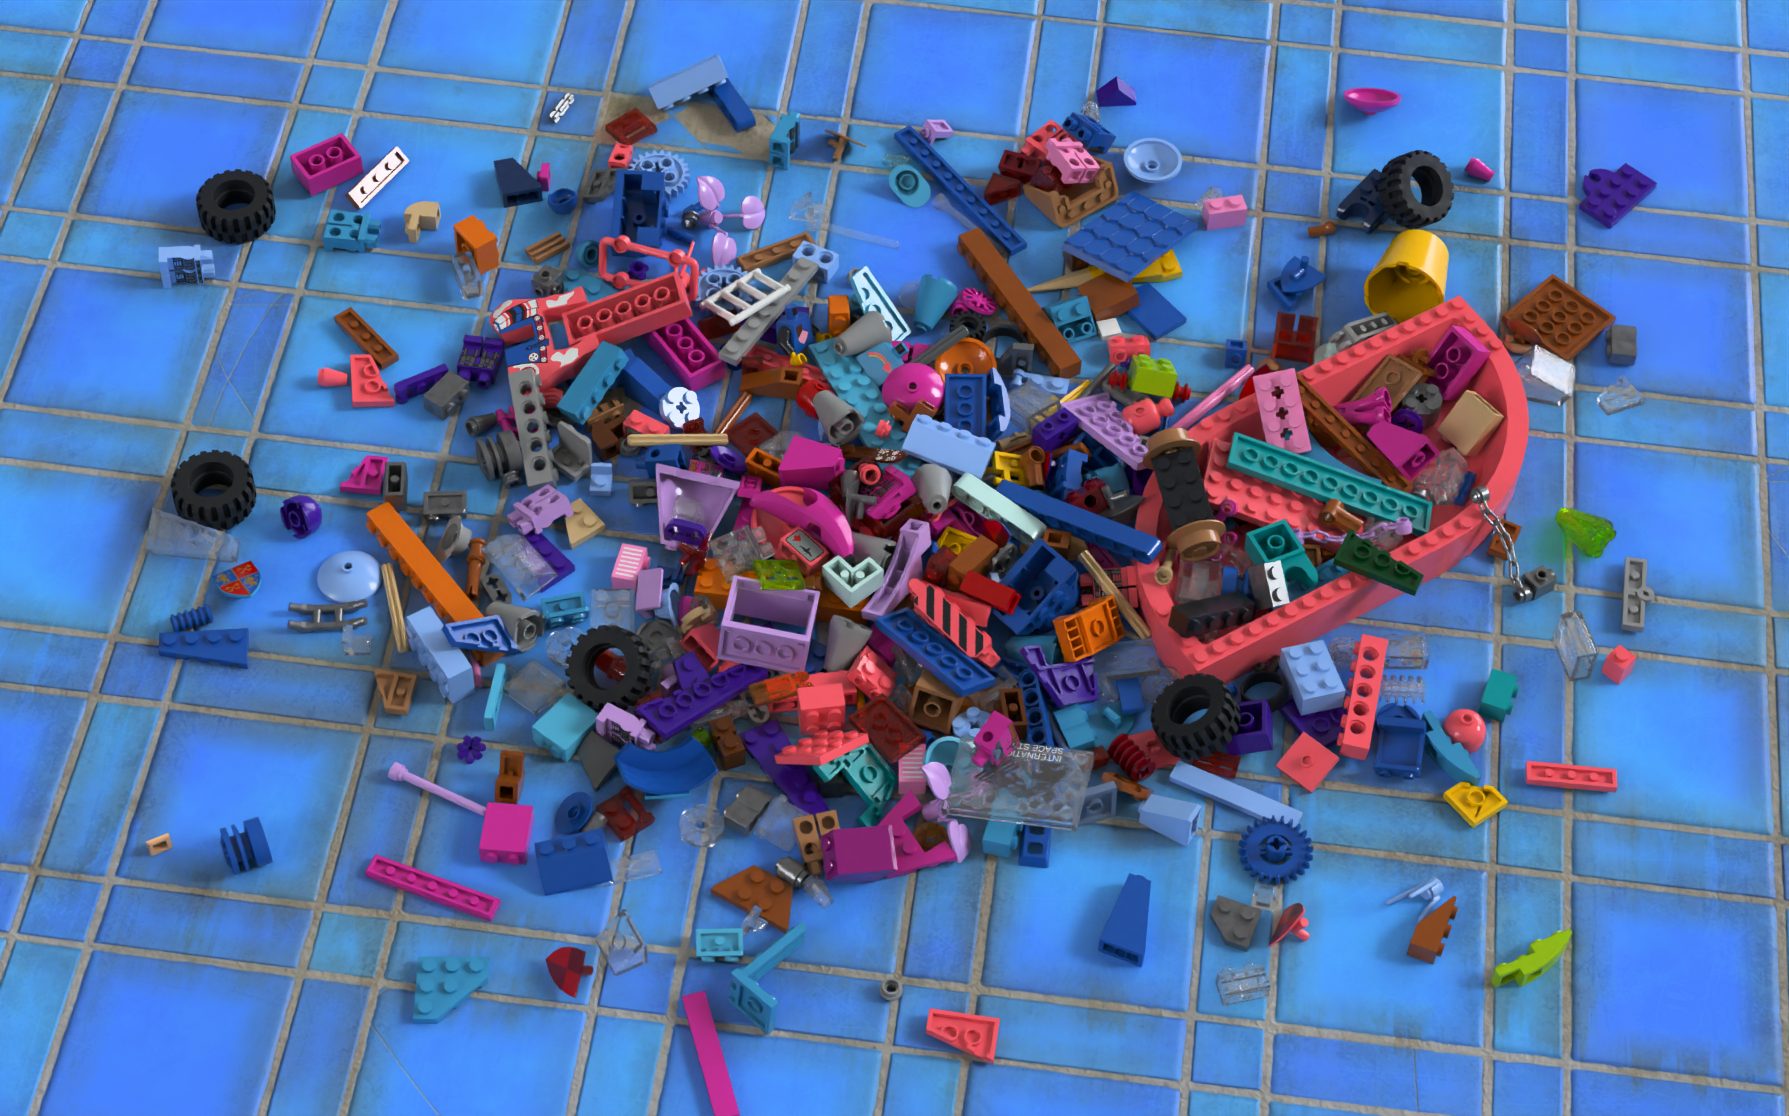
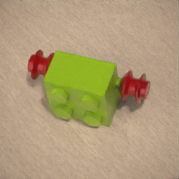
[1108,354,1191,403]

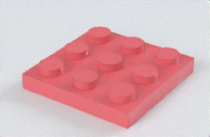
[774,730,869,765]

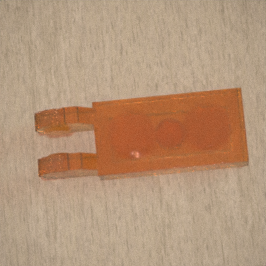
[748,671,814,707]

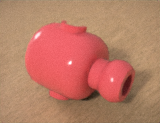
[1122,398,1175,436]

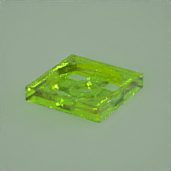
[753,560,805,590]

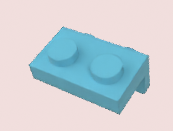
[696,928,743,962]

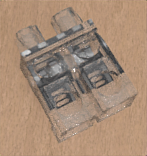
[708,525,775,584]

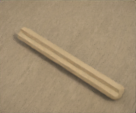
[627,434,728,447]
[1078,550,1152,640]
[381,563,409,653]

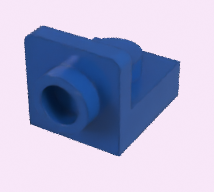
[1225,339,1247,369]
[657,563,686,589]

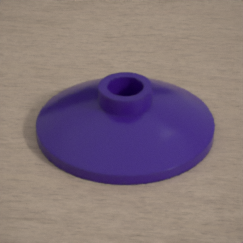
[710,445,747,473]

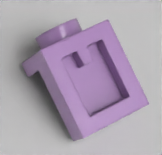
[919,119,954,146]

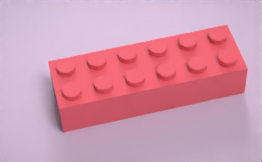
[562,271,693,347]

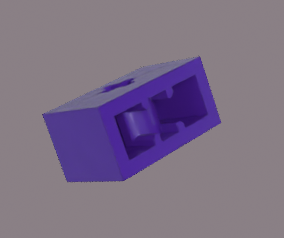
[1031,407,1078,452]

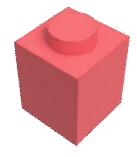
[1601,644,1637,685]

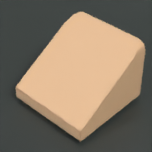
[145,833,173,856]

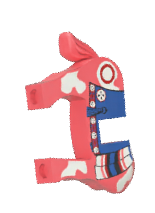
[489,286,600,410]

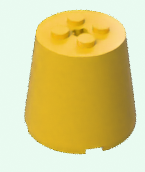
[1364,229,1449,323]

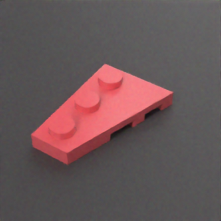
[350,354,395,407]

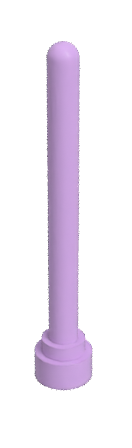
[388,762,486,816]

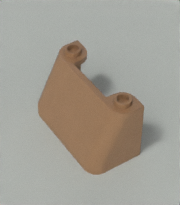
[1023,155,1119,228]

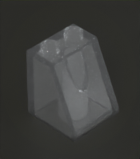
[1514,344,1576,407]

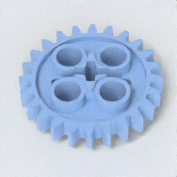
[628,150,690,200]
[692,264,757,319]

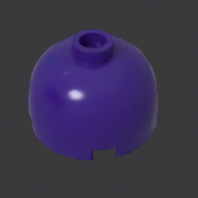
[280,495,322,539]

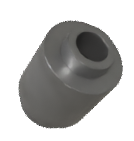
[775,856,811,888]

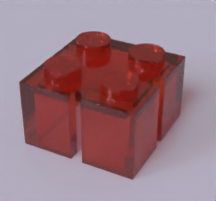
[1271,312,1318,364]

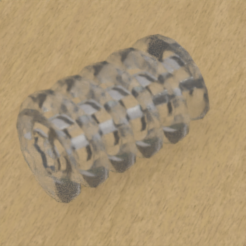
[1378,675,1426,704]

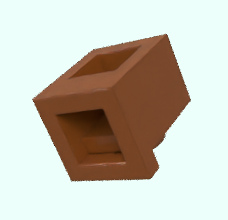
[1040,529,1071,560]

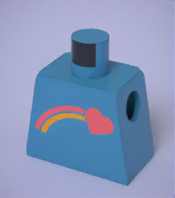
[856,342,909,390]

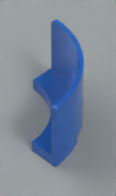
[613,735,718,795]

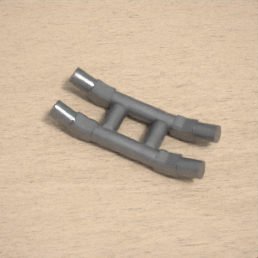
[287,599,368,633]

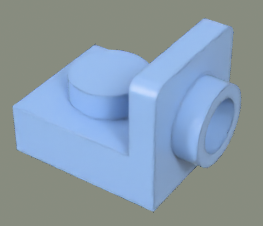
[589,462,613,496]

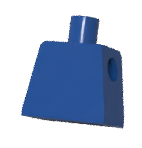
[636,444,688,479]

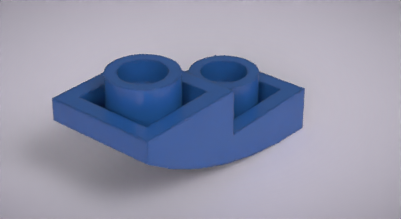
[1116,677,1145,715]

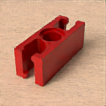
[959,570,1021,615]

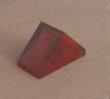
[984,173,1021,206]

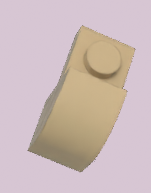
[404,201,441,243]

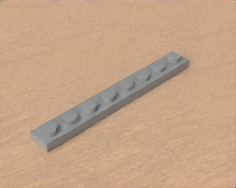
[718,257,819,366]

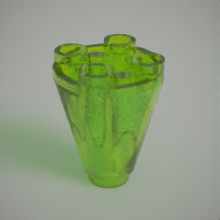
[1555,507,1616,558]

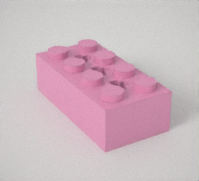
[1253,368,1312,455]

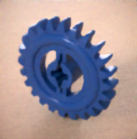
[1238,815,1314,885]

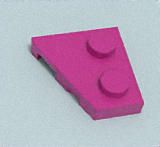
[340,455,389,495]

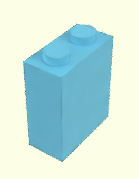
[532,693,599,763]

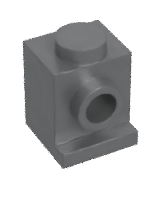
[1521,565,1556,601]

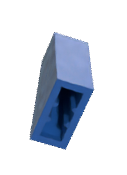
[623,356,677,416]

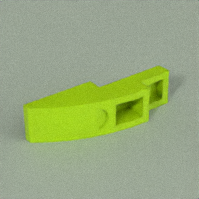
[1491,929,1572,988]

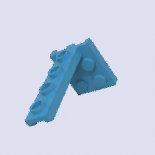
[727,922,807,1035]

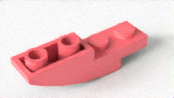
[910,578,992,627]

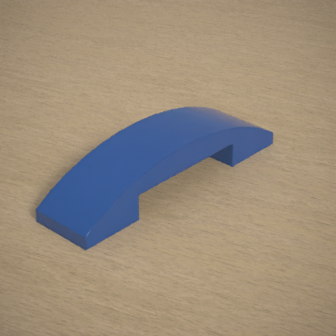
[986,367,1010,442]

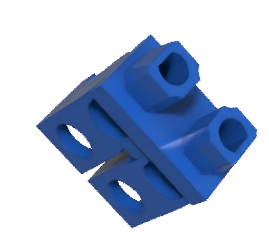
[1062,112,1116,153]
[1047,449,1088,501]

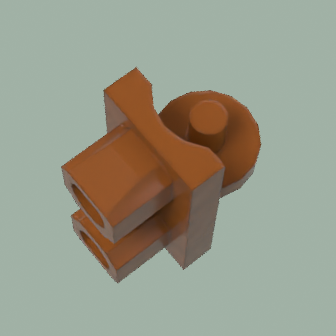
[1397,348,1437,384]

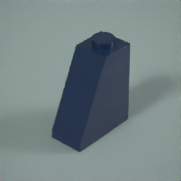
[493,158,543,208]

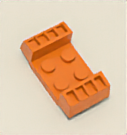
[1052,594,1126,662]

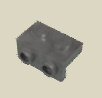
[423,491,467,522]

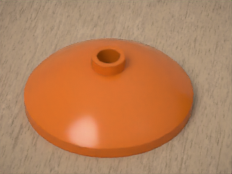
[935,337,997,383]

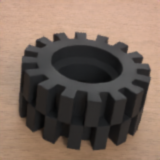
[949,310,986,342]

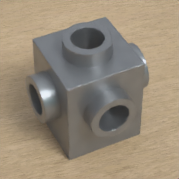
[531,264,563,298]

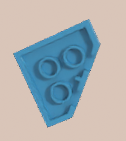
[562,269,618,303]
[413,957,490,1024]

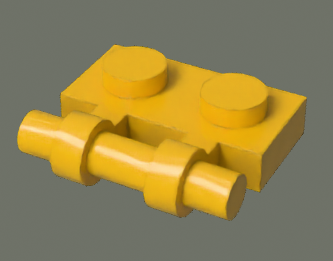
[992,451,1026,487]

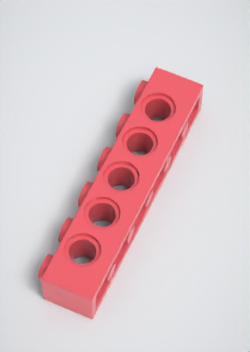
[1337,634,1388,761]

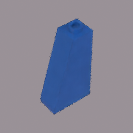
[1098,873,1151,967]

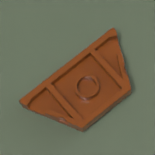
[711,865,793,934]

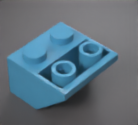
[1042,295,1097,344]

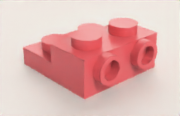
[846,646,898,706]

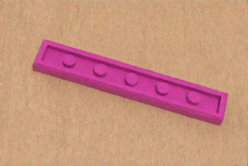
[365,854,501,922]
[682,991,740,1116]

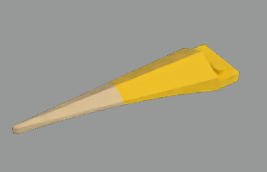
[1027,249,1182,294]

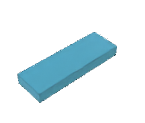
[484,663,507,731]

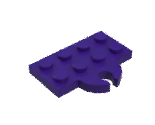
[1578,163,1657,229]

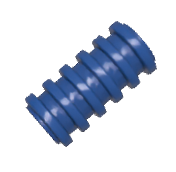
[170,604,213,632]

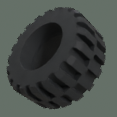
[1378,150,1454,229]
[196,169,276,244]
[171,450,257,532]
[565,625,655,710]
[1150,673,1241,760]

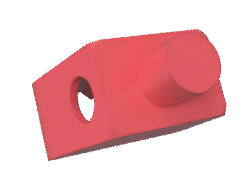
[679,623,721,673]

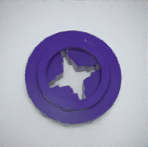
[1391,408,1425,434]

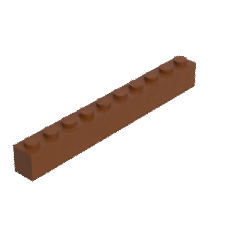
[957,227,1082,379]

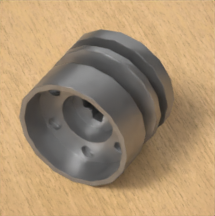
[475,429,524,482]

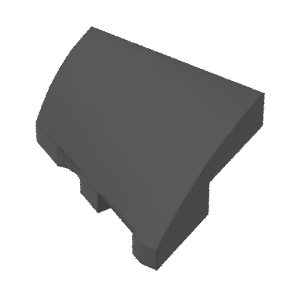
[577,730,619,792]

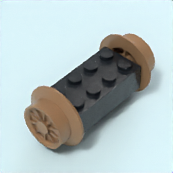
[1142,428,1226,562]

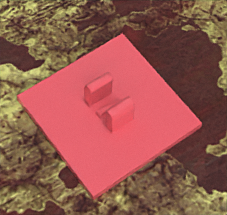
[1128,729,1181,770]

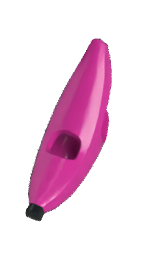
[749,487,856,566]

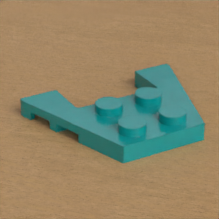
[813,743,898,827]

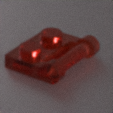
[605,108,658,145]
[596,786,655,842]

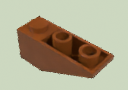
[739,366,803,400]
[1407,896,1458,964]

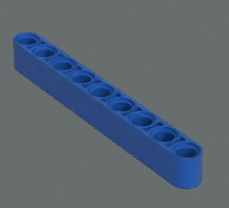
[995,480,1163,565]

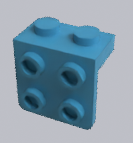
[540,592,589,628]

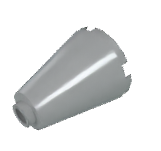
[834,310,892,357]
[813,390,865,445]
[910,463,952,514]
[852,532,897,573]
[485,601,546,652]
[823,615,873,673]

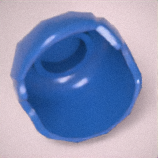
[547,188,578,215]

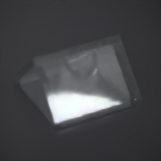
[595,909,648,976]

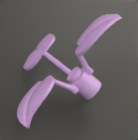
[696,176,765,269]
[920,762,993,864]

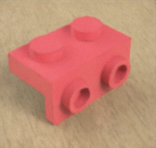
[1107,335,1151,365]

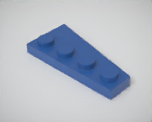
[158,628,249,669]

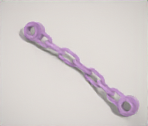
[1292,517,1412,544]

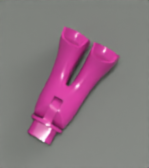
[1333,387,1392,426]

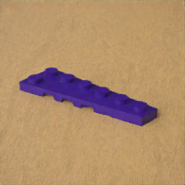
[636,663,768,740]
[739,719,830,833]

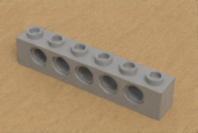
[508,368,559,494]

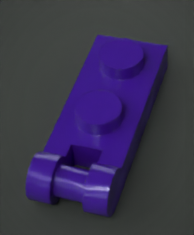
[394,364,449,404]

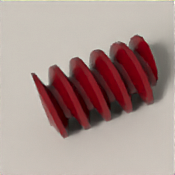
[1108,733,1156,782]

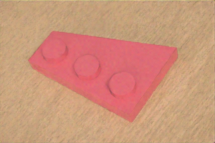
[926,1008,1000,1065]

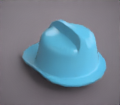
[889,164,931,208]

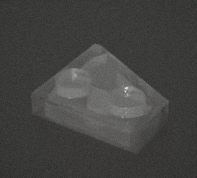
[1597,375,1644,416]

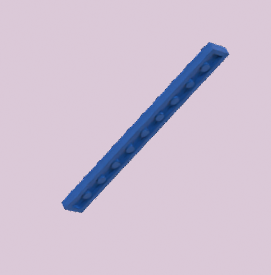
[894,125,1027,256]

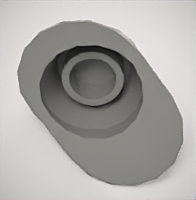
[433,517,472,564]

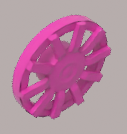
[961,287,997,315]

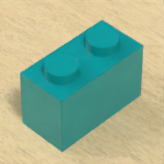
[1478,668,1519,722]

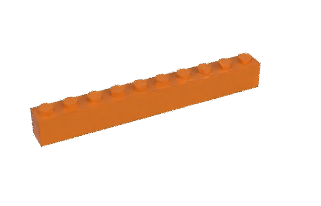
[365,501,506,667]

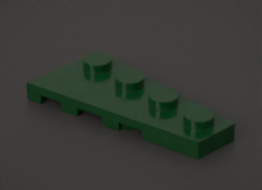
[1333,528,1424,596]

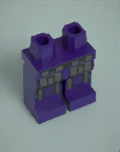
[457,335,505,389]

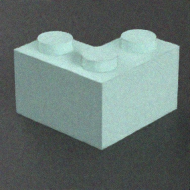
[822,555,884,608]

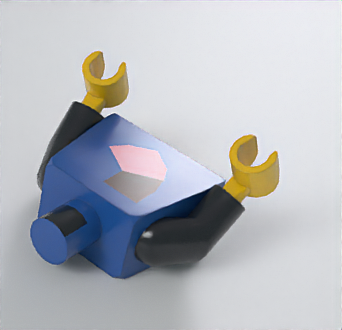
[776,304,832,367]

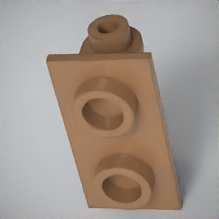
[584,399,624,433]

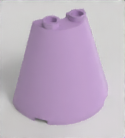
[656,463,740,555]

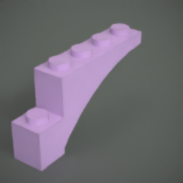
[861,518,931,622]

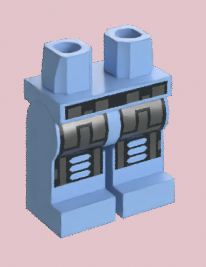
[159,245,215,289]

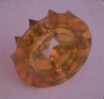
[913,822,949,852]

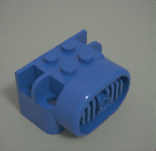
[610,169,669,258]
[991,537,1081,636]

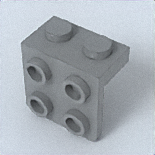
[553,421,593,483]

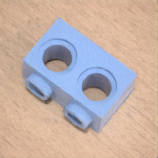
[792,240,839,284]

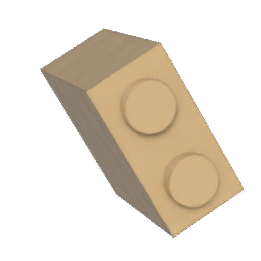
[1437,390,1505,457]

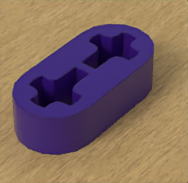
[665,518,707,546]

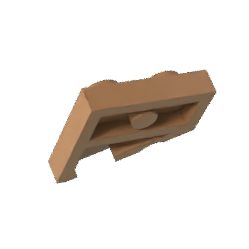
[375,669,418,716]

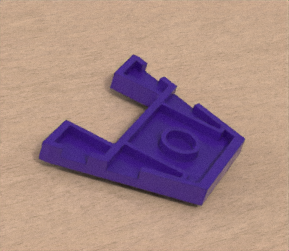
[1019,644,1098,708]

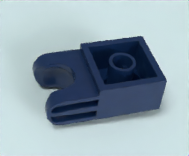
[1336,168,1389,235]

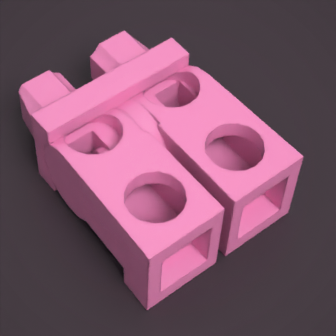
[1045,138,1101,184]

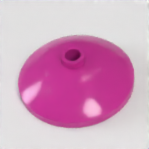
[1343,88,1401,115]
[882,363,945,421]

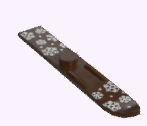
[819,442,908,463]

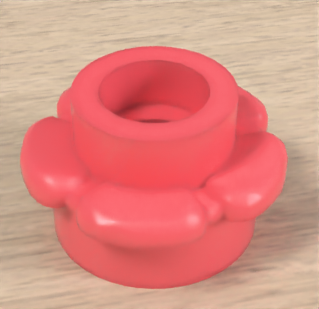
[874,419,892,440]

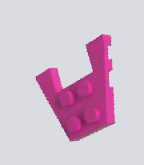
[877,790,957,879]

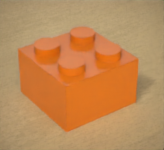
[453,215,499,276]

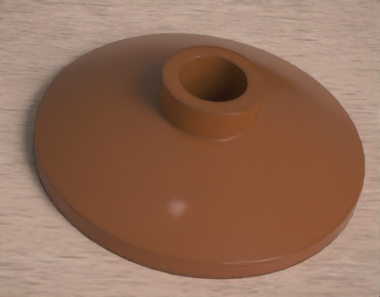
[1507,318,1543,345]

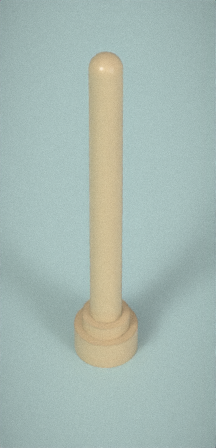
[1154,548,1177,585]

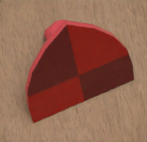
[1268,903,1310,947]

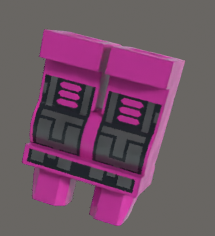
[855,464,917,519]

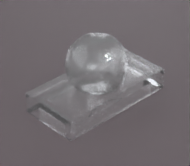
[891,644,925,687]

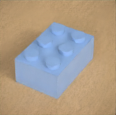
[1279,640,1346,716]

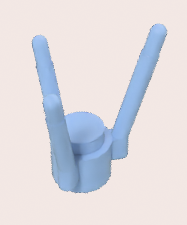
[1385,877,1444,922]

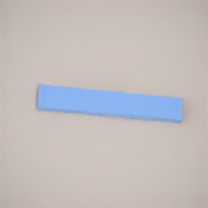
[1169,760,1303,828]

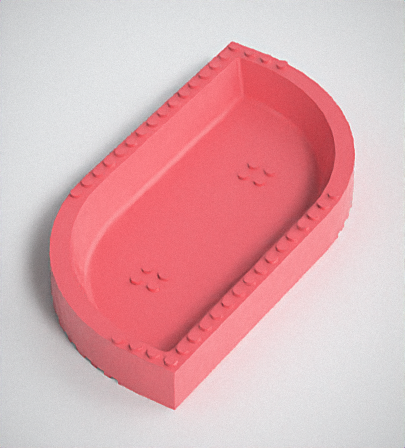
[1130,295,1529,685]

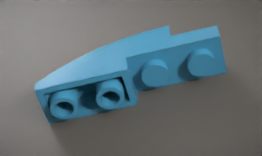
[1421,710,1481,786]

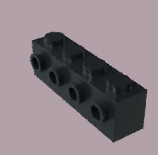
[1168,591,1255,638]

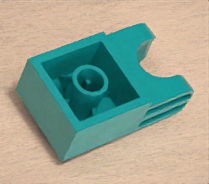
[1245,519,1318,589]

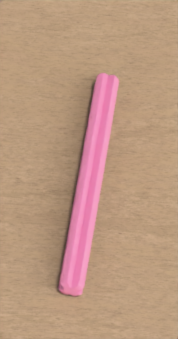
[1168,364,1255,429]

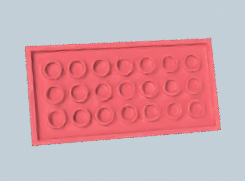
[1203,438,1368,554]

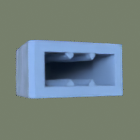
[1138,794,1202,847]

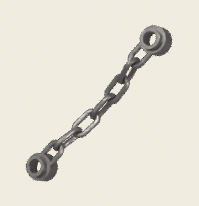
[1470,485,1533,603]

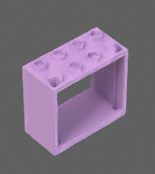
[716,575,820,675]

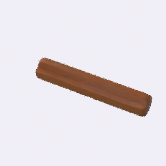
[714,391,752,434]

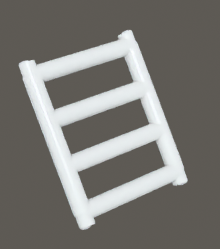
[699,268,791,326]

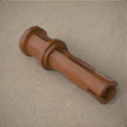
[465,538,488,601]

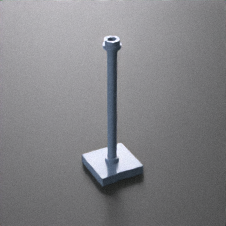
[1047,703,1117,828]

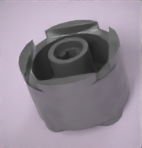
[1397,383,1442,430]

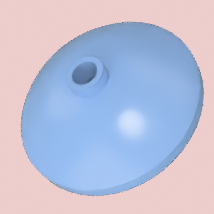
[1123,138,1182,183]
[317,550,383,604]

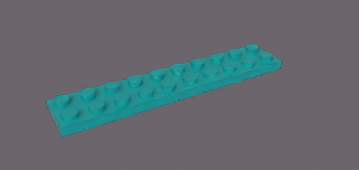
[1226,432,1433,537]

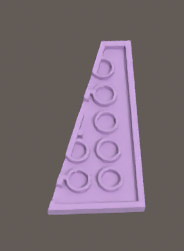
[1058,392,1148,471]

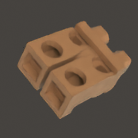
[791,809,840,877]

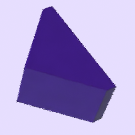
[1096,76,1136,107]

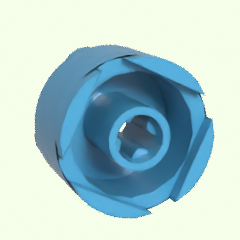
[1082,462,1130,499]

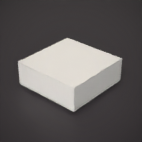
[1096,318,1122,341]

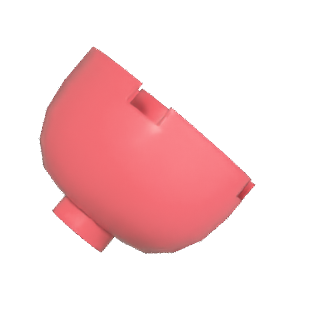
[1442,709,1486,754]

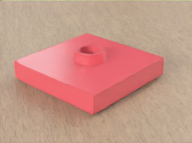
[1276,732,1340,794]

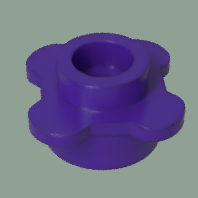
[627,261,649,280]

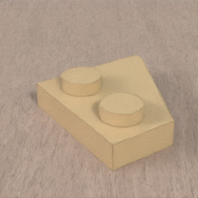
[564,498,605,549]

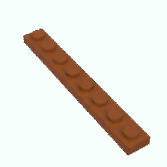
[1295,372,1414,493]

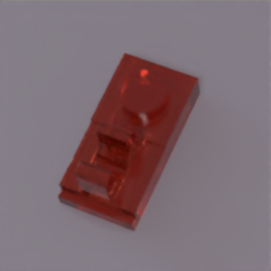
[697,309,740,340]

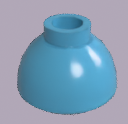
[575,240,599,268]

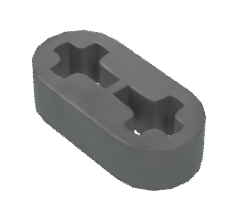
[483,574,512,605]

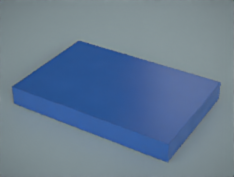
[1125,282,1187,341]

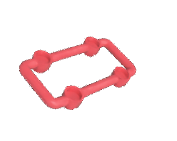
[598,235,699,302]

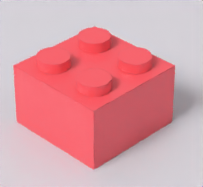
[797,683,846,735]

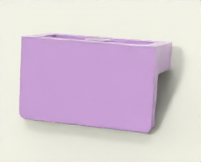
[635,568,663,619]

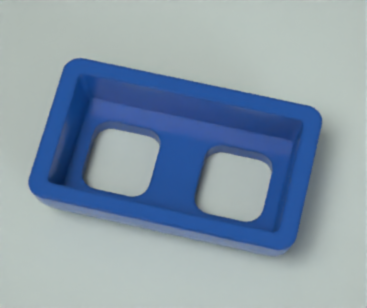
[1018,819,1052,868]

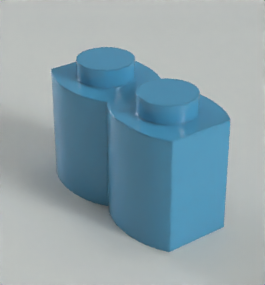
[1053,703,1097,755]

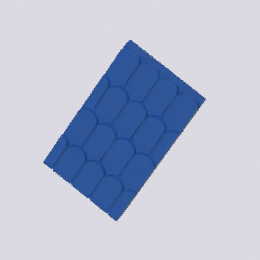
[1061,191,1199,282]

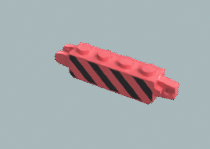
[908,578,1000,670]

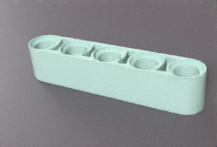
[951,473,1047,547]

